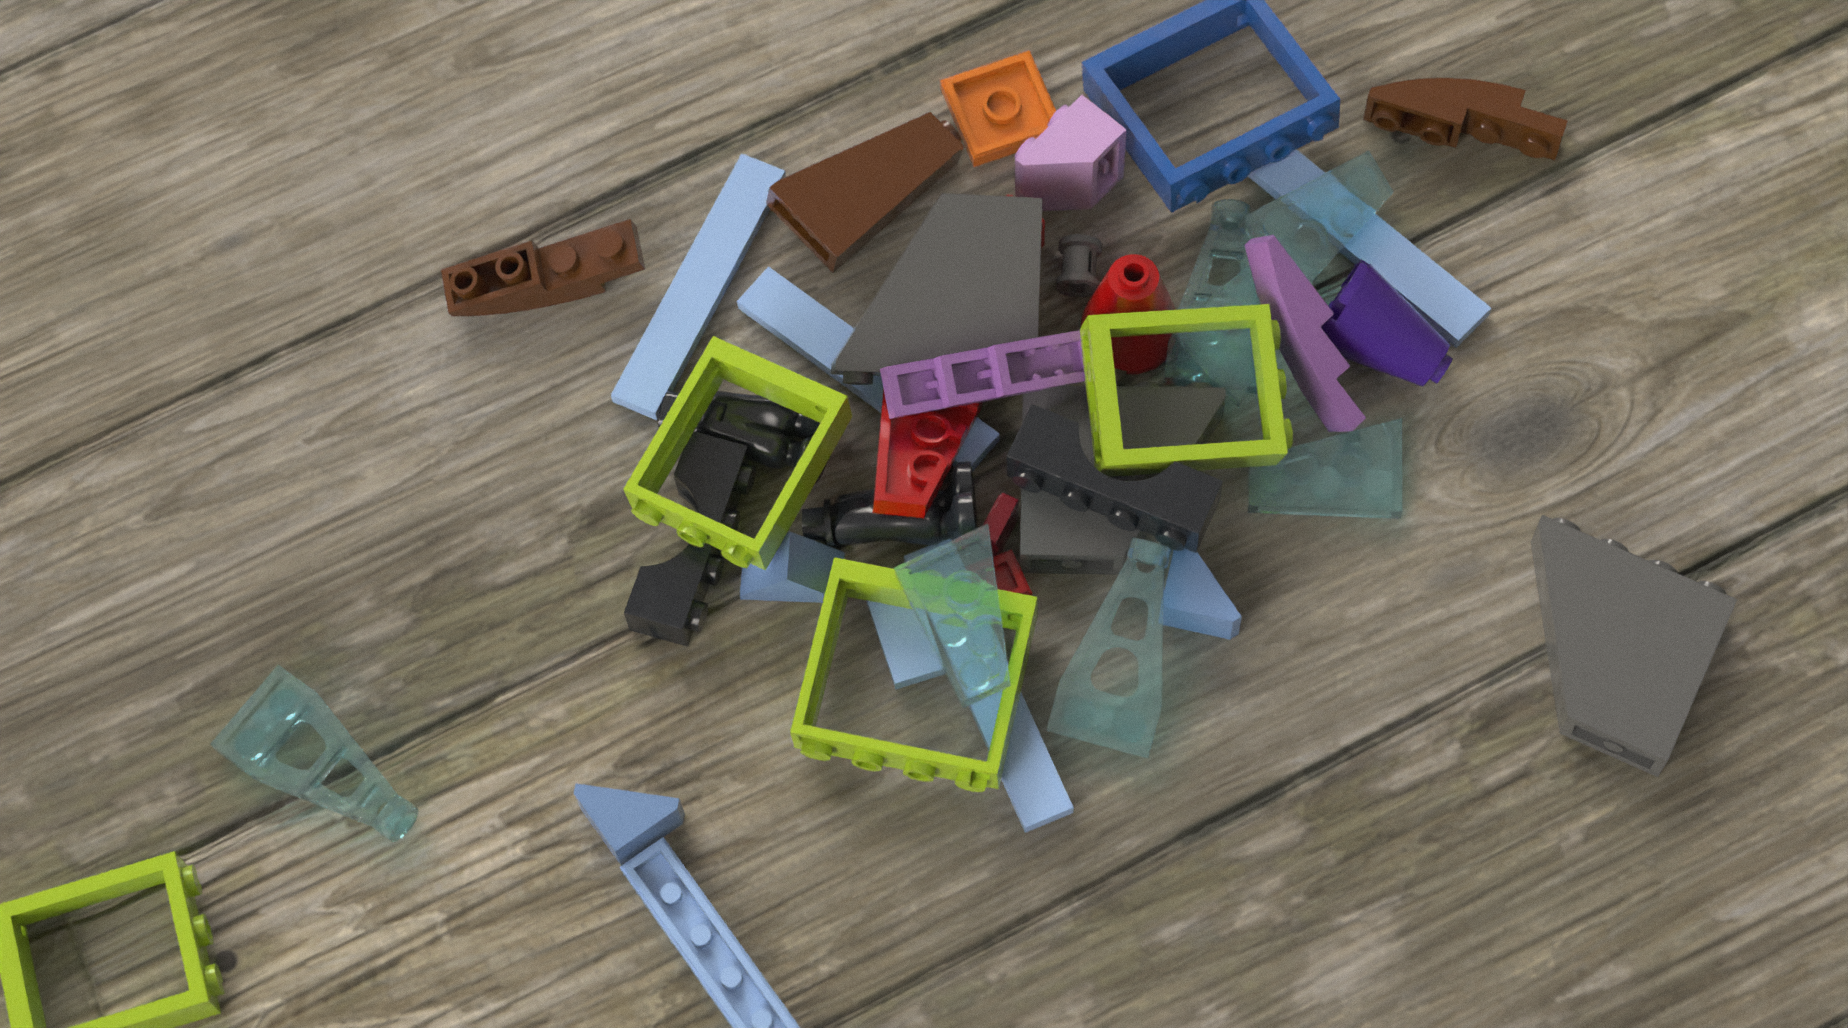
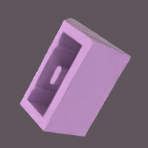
[1015,95,1126,211]

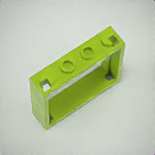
[790,557,1038,792]

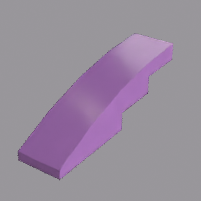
[1244,235,1366,432]
[880,330,1085,419]

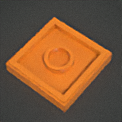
[940,50,1056,167]

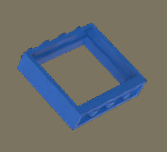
[1082,0,1340,213]

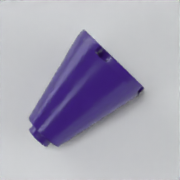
[1321,259,1453,387]

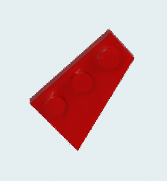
[873,388,983,518]

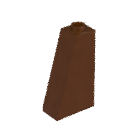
[766,112,964,273]

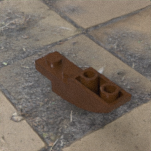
[1363,78,1568,161]
[441,219,646,317]

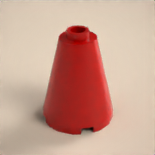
[1081,254,1179,375]

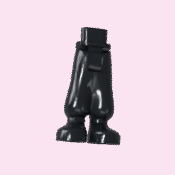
[658,391,827,484]
[802,461,979,546]

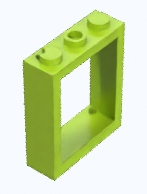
[1080,304,1293,477]
[623,336,853,571]
[0,851,225,1028]

